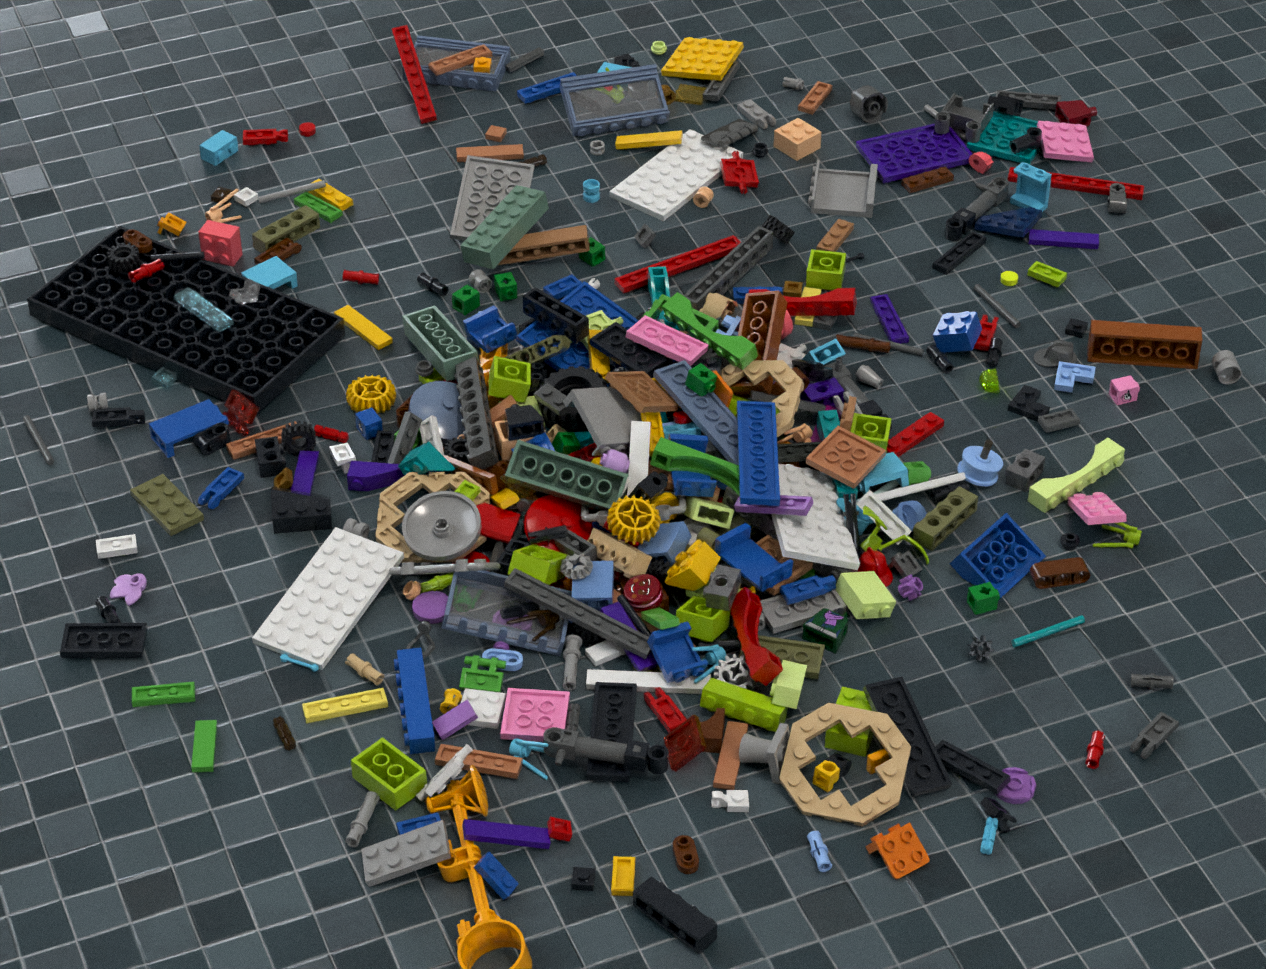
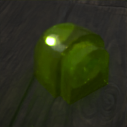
[979,368,1000,393]

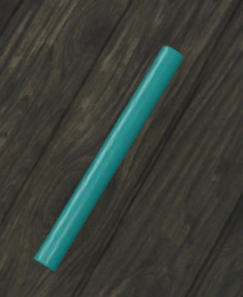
[1012,615,1085,647]

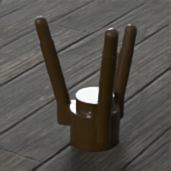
[507,609,559,642]

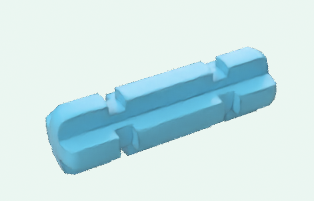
[980,817,998,855]

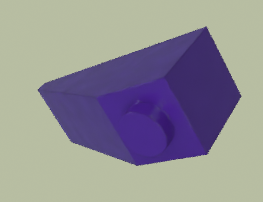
[347,461,405,491]

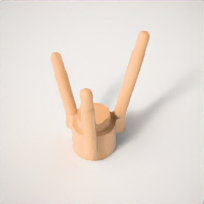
[205,189,242,223]
[777,423,813,443]

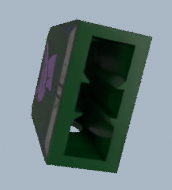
[802,608,849,654]

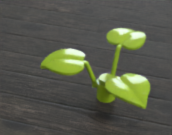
[860,505,929,565]

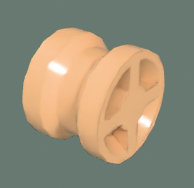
[693,186,714,208]

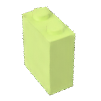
[683,496,735,529]
[835,571,896,619]

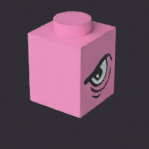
[1109,375,1140,405]

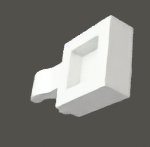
[711,790,749,812]

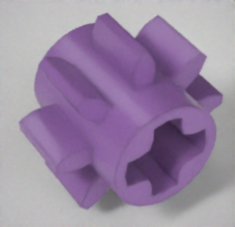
[898,574,923,601]

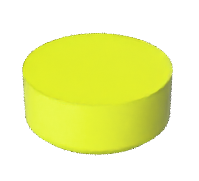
[1000,271,1018,286]

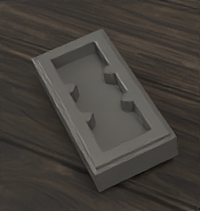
[1038,408,1080,433]

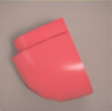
[969,152,994,174]

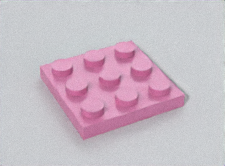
[1037,121,1094,163]
[500,688,570,742]

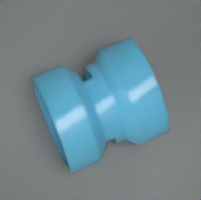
[583,179,600,203]

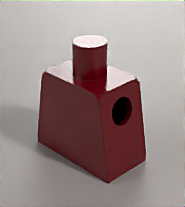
[1055,100,1097,127]

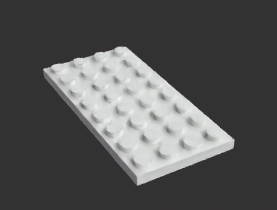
[609,129,743,221]
[771,463,860,570]
[252,527,404,670]

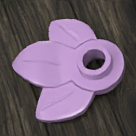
[110,573,147,606]

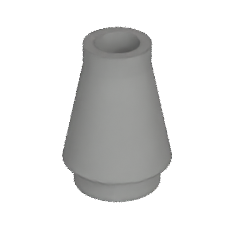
[855,365,884,389]

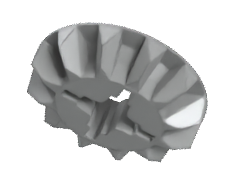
[561,552,593,580]

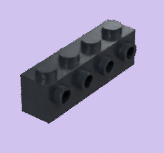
[522,287,589,344]
[633,876,717,954]

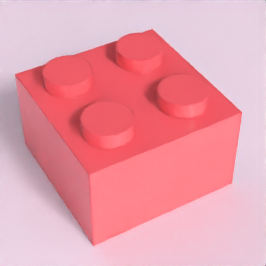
[198,220,243,267]

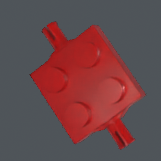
[720,151,759,194]

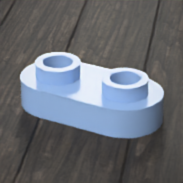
[482,648,523,671]

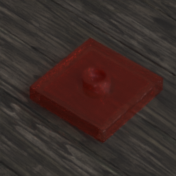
[664,714,707,772]

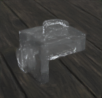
[229,279,260,304]

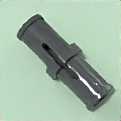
[1131,673,1174,690]

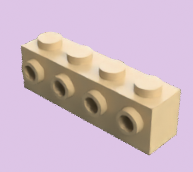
[587,528,652,579]

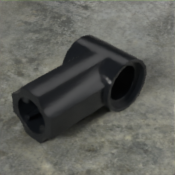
[1009,127,1042,154]

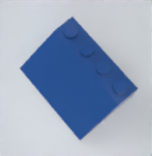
[949,513,1046,598]

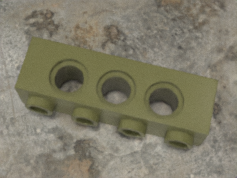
[252,205,320,253]
[913,486,978,551]

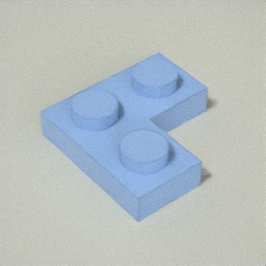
[1054,361,1096,392]

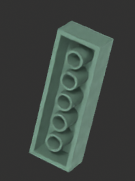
[460,185,549,269]
[402,305,479,381]
[505,440,630,511]

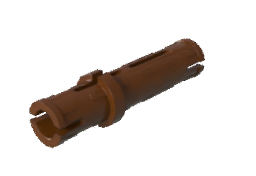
[836,334,891,353]

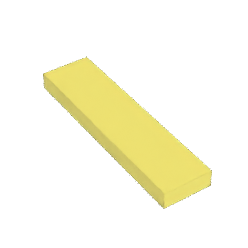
[302,688,388,723]

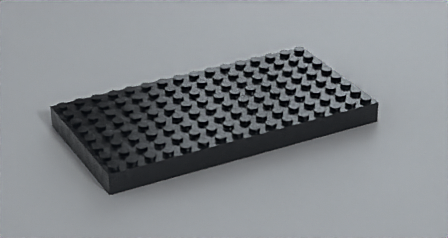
[27,226,345,414]

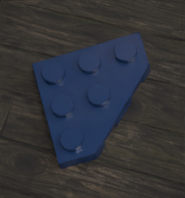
[975,207,1042,238]

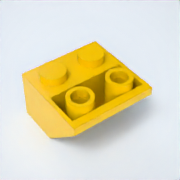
[664,541,721,591]

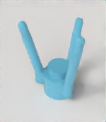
[692,644,726,683]
[509,738,548,780]

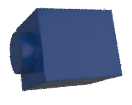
[355,407,383,440]

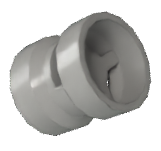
[468,269,492,293]
[87,392,108,413]
[343,518,370,538]

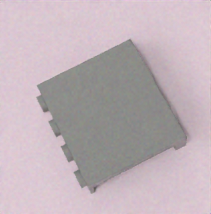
[808,160,878,218]
[563,387,642,456]

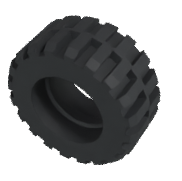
[538,366,607,432]

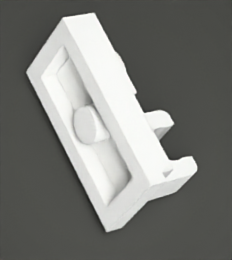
[329,443,356,474]

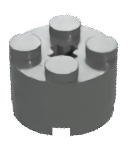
[850,85,888,123]

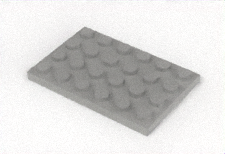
[450,155,535,241]

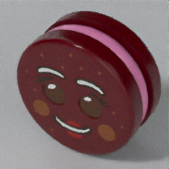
[624,574,663,612]

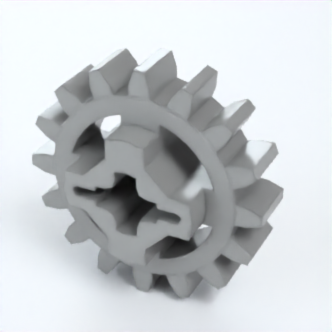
[713,654,757,691]

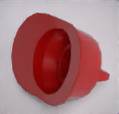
[857,547,893,587]

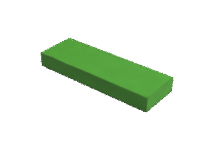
[294,192,343,223]
[640,607,680,630]
[132,682,195,707]
[191,720,217,772]

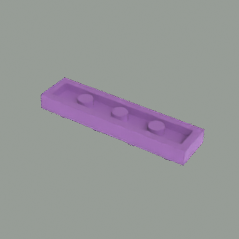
[734,495,814,516]

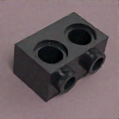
[255,436,286,478]

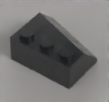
[271,487,333,534]

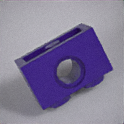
[801,378,844,407]

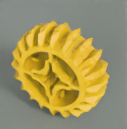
[346,374,396,414]
[607,495,661,545]

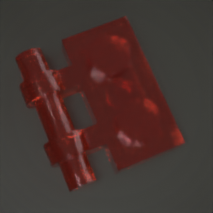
[222,390,259,436]

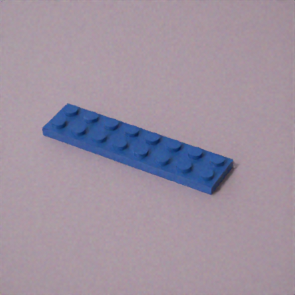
[737,401,780,506]

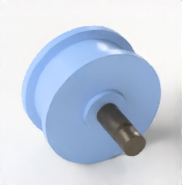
[957,439,1003,487]

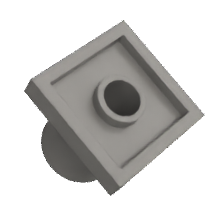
[739,723,790,784]

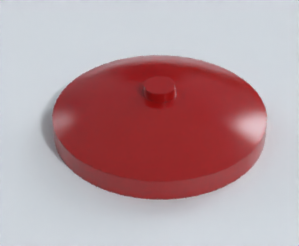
[524,495,593,552]

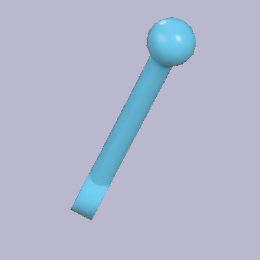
[280,654,319,672]

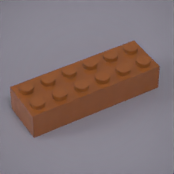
[729,290,787,398]
[1087,320,1202,369]

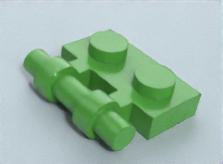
[459,655,506,693]

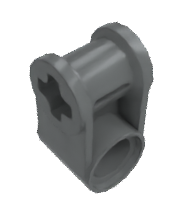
[1107,183,1127,213]

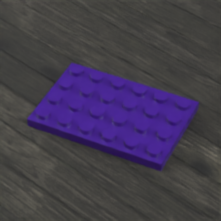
[856,124,972,183]

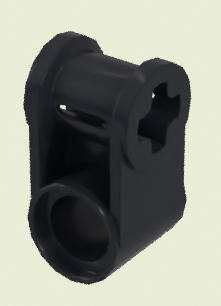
[193,423,231,455]

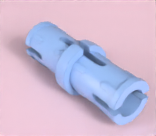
[807,831,832,872]

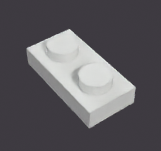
[96,534,138,559]

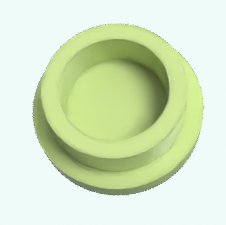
[651,41,667,55]

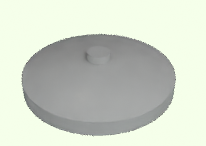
[402,491,482,561]

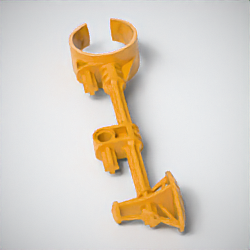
[426,765,532,969]

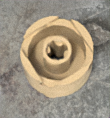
[699,293,738,319]

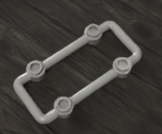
[581,490,687,526]
[389,559,500,575]

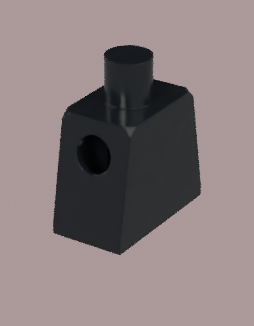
[505,404,544,441]
[628,471,668,504]

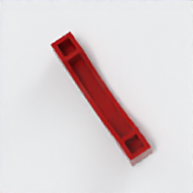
[749,288,857,316]
[730,587,783,686]

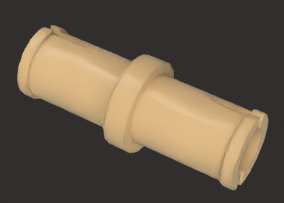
[345,653,384,686]

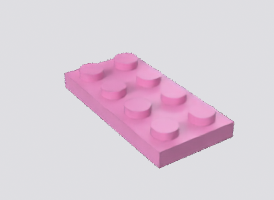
[626,315,709,366]
[1068,492,1126,525]

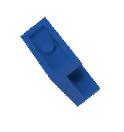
[463,306,517,353]
[647,621,708,683]

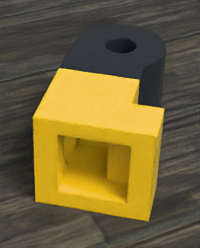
[813,752,852,792]

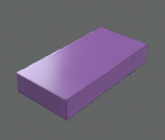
[432,700,478,740]

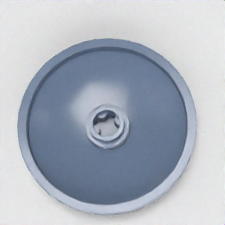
[408,381,465,444]

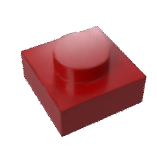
[547,816,572,842]

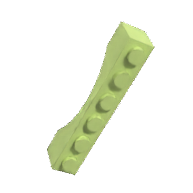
[1028,438,1125,513]

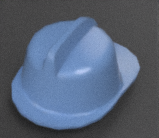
[892,500,927,532]

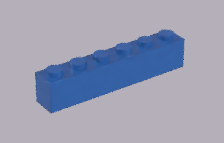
[394,648,435,754]

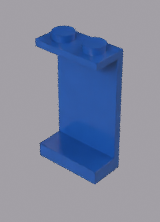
[149,399,229,458]
[668,434,717,497]
[715,523,793,592]

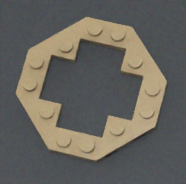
[691,360,804,437]
[376,472,490,563]
[779,703,911,826]

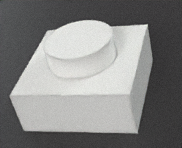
[234,187,258,207]

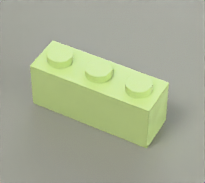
[770,660,807,709]

